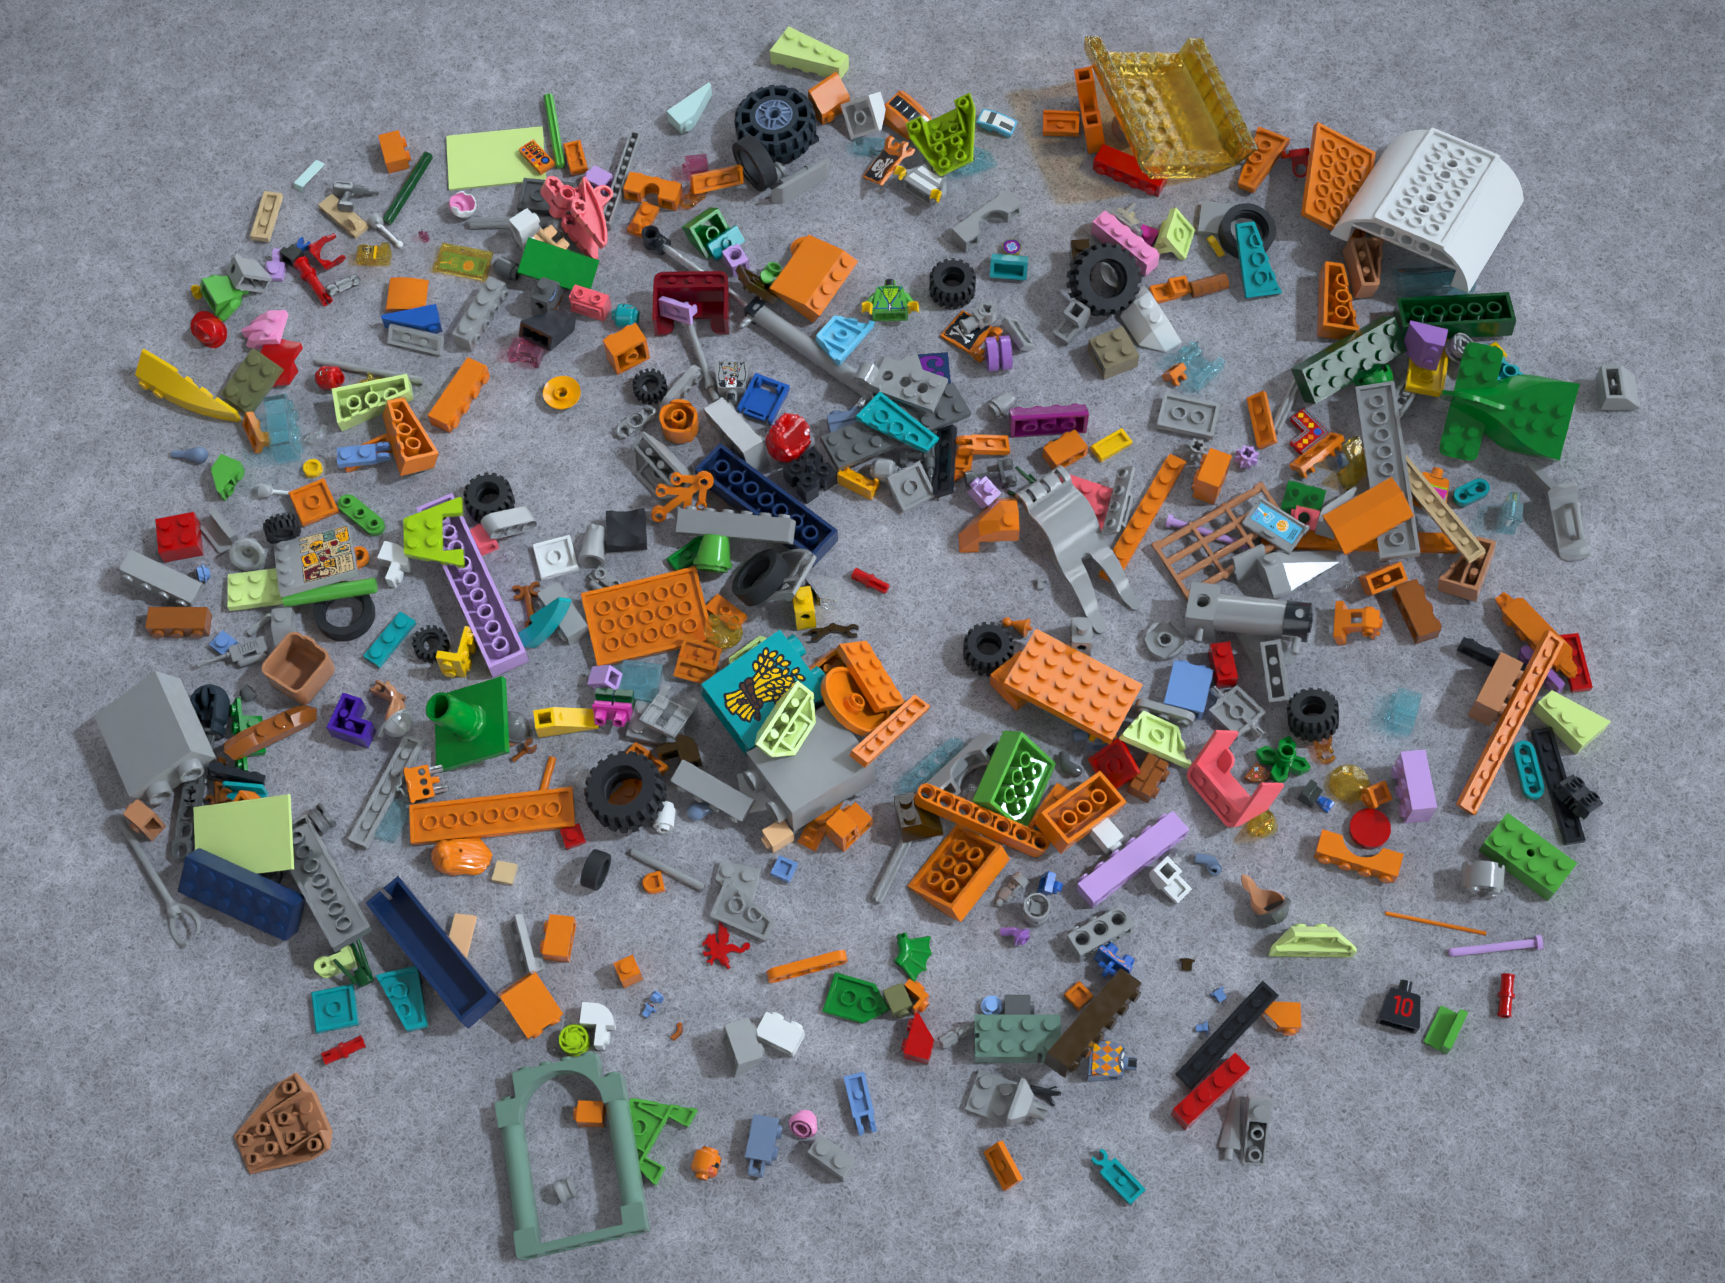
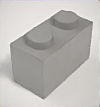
[808,1134,856,1182]

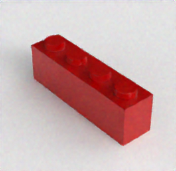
[1093,144,1169,197]
[1171,1052,1250,1131]

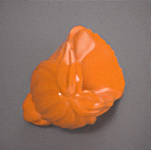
[431,838,492,876]

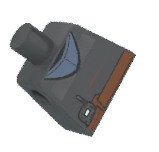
[530,277,565,316]

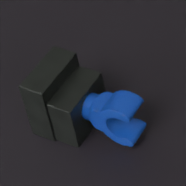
[279,237,311,269]
[1297,779,1335,813]

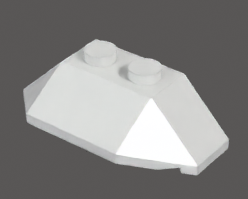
[1120,285,1182,352]

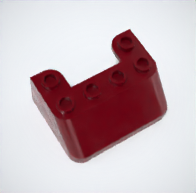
[652,271,730,336]

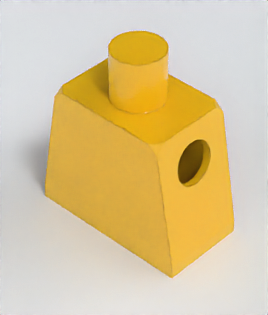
[792,586,817,631]

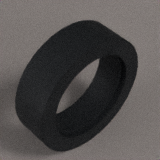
[732,135,778,191]
[1218,203,1276,259]
[732,549,788,606]
[313,581,375,642]

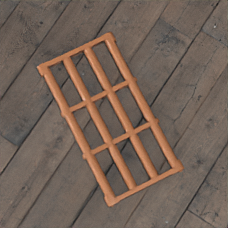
[1151,481,1280,601]

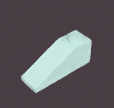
[667,82,712,135]

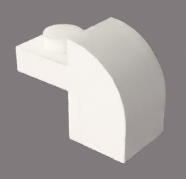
[377,541,411,588]
[1149,856,1192,904]
[580,1002,616,1051]

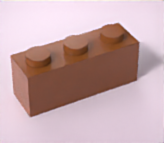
[1391,579,1442,644]
[145,607,212,639]

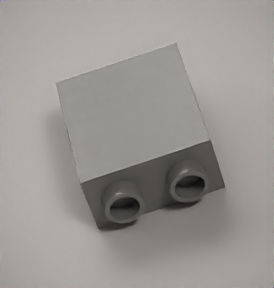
[94,671,216,804]
[743,705,875,831]

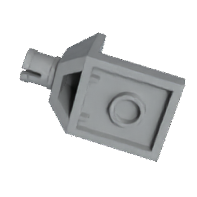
[965,1069,1049,1127]

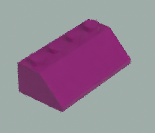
[1009,403,1089,438]

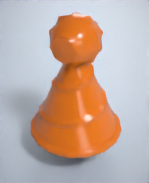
[1002,617,1033,637]

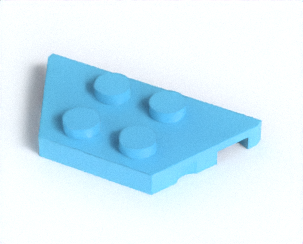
[815,315,875,366]

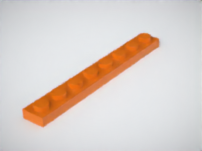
[1098,453,1187,583]

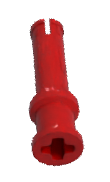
[293,256,333,306]

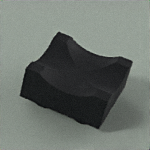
[606,508,647,552]

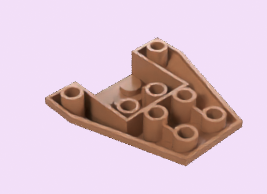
[234,1073,333,1174]

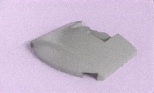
[752,549,817,605]

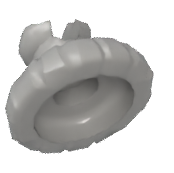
[228,538,266,571]

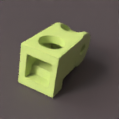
[314,945,358,978]

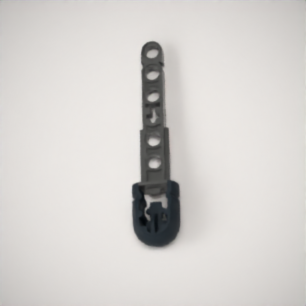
[171,684,230,862]

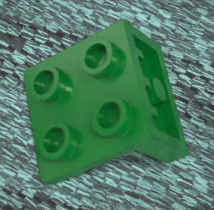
[1280,480,1326,523]

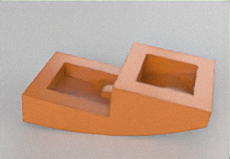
[1148,275,1192,304]

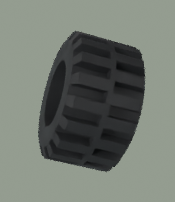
[929,258,976,310]
[463,472,515,524]
[963,622,1014,677]
[1287,688,1339,742]

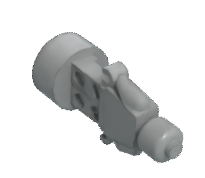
[995,871,1029,907]

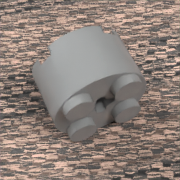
[1460,860,1505,898]

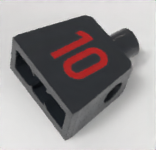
[1375,980,1421,1034]

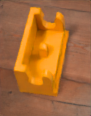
[837,467,881,500]

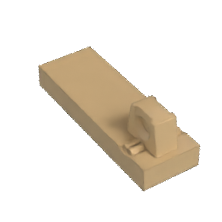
[318,194,369,239]

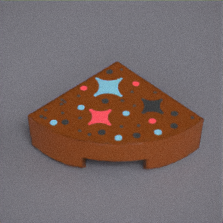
[1244,763,1271,783]

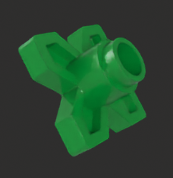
[1255,736,1311,783]

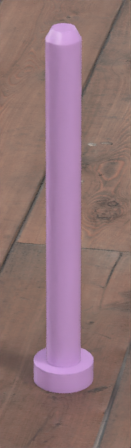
[1165,514,1249,549]
[1448,935,1543,957]

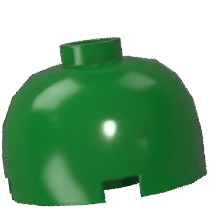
[1354,364,1394,387]

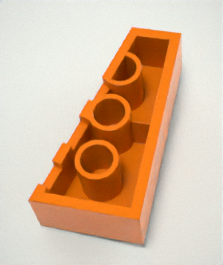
[382,397,439,476]

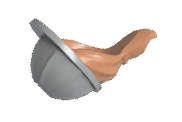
[376,680,412,737]

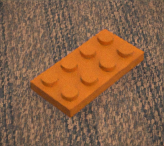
[835,641,905,713]

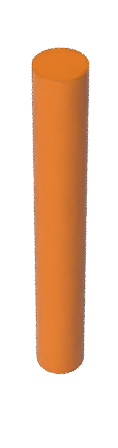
[539,756,557,790]

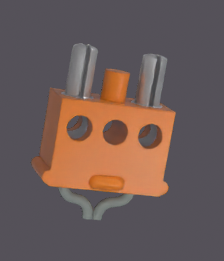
[396,764,448,804]

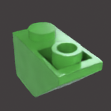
[211,454,245,501]

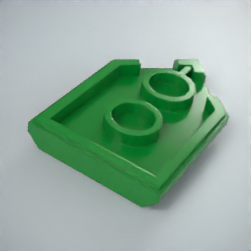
[822,972,889,1024]

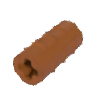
[1189,273,1229,298]

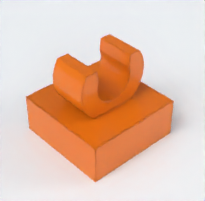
[1161,362,1187,386]

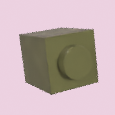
[883,982,913,1019]

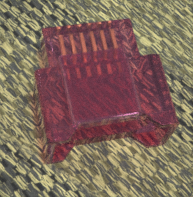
[507,337,545,368]

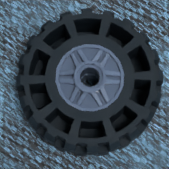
[734,85,817,164]

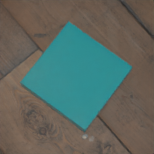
[311,984,359,1034]

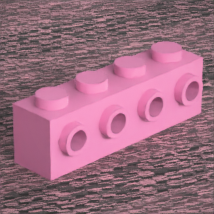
[1091,211,1160,277]

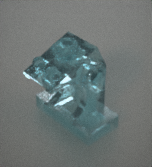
[1175,340,1226,392]

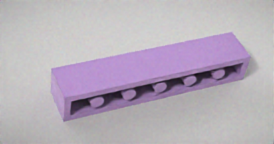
[1076,811,1189,909]

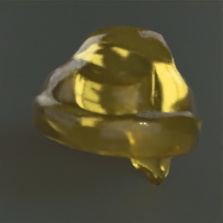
[1247,809,1278,838]

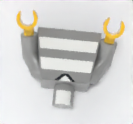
[893,163,947,207]

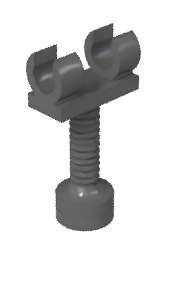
[964,458,1017,489]

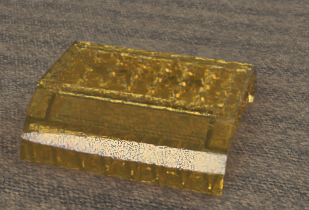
[1084,36,1258,179]

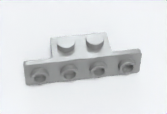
[1102,465,1135,536]

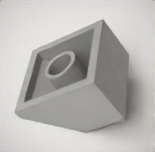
[721,1017,765,1077]

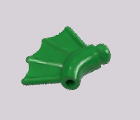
[894,932,932,982]

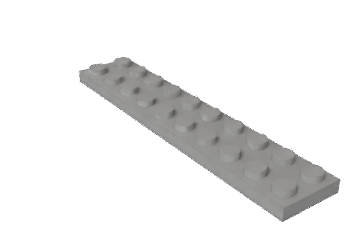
[1355,381,1421,562]

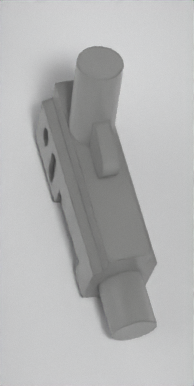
[1112,203,1143,236]

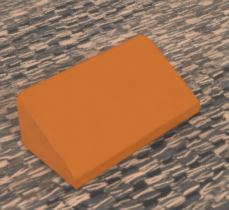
[808,648,846,675]

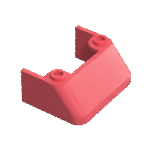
[1187,730,1285,827]

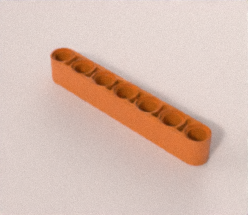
[913,783,1050,857]

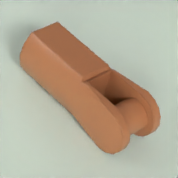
[369,680,406,703]

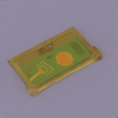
[433,242,494,282]

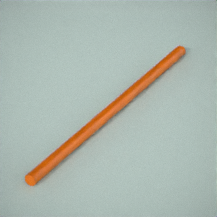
[1385,911,1486,936]

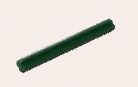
[383,151,433,225]

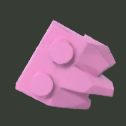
[241,310,288,349]

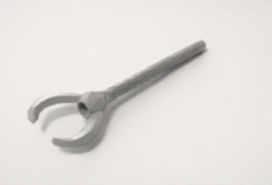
[117,819,201,947]

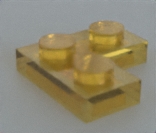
[1336,436,1368,491]

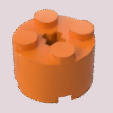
[659,399,699,444]

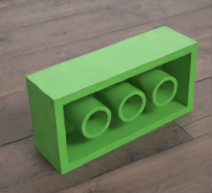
[1479,812,1577,901]

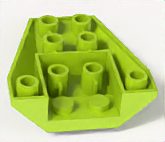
[905,92,976,177]

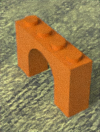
[1074,66,1105,154]

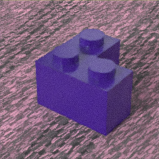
[326,693,376,749]

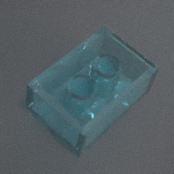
[263,393,304,465]

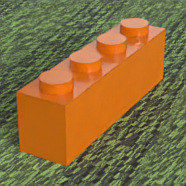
[428,357,490,433]

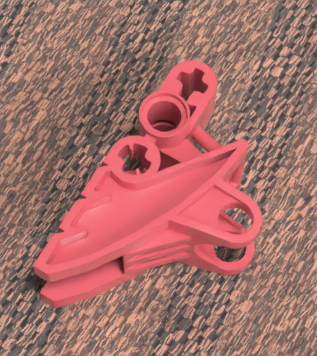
[540,176,613,259]

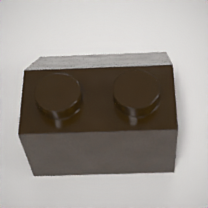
[894,792,943,843]

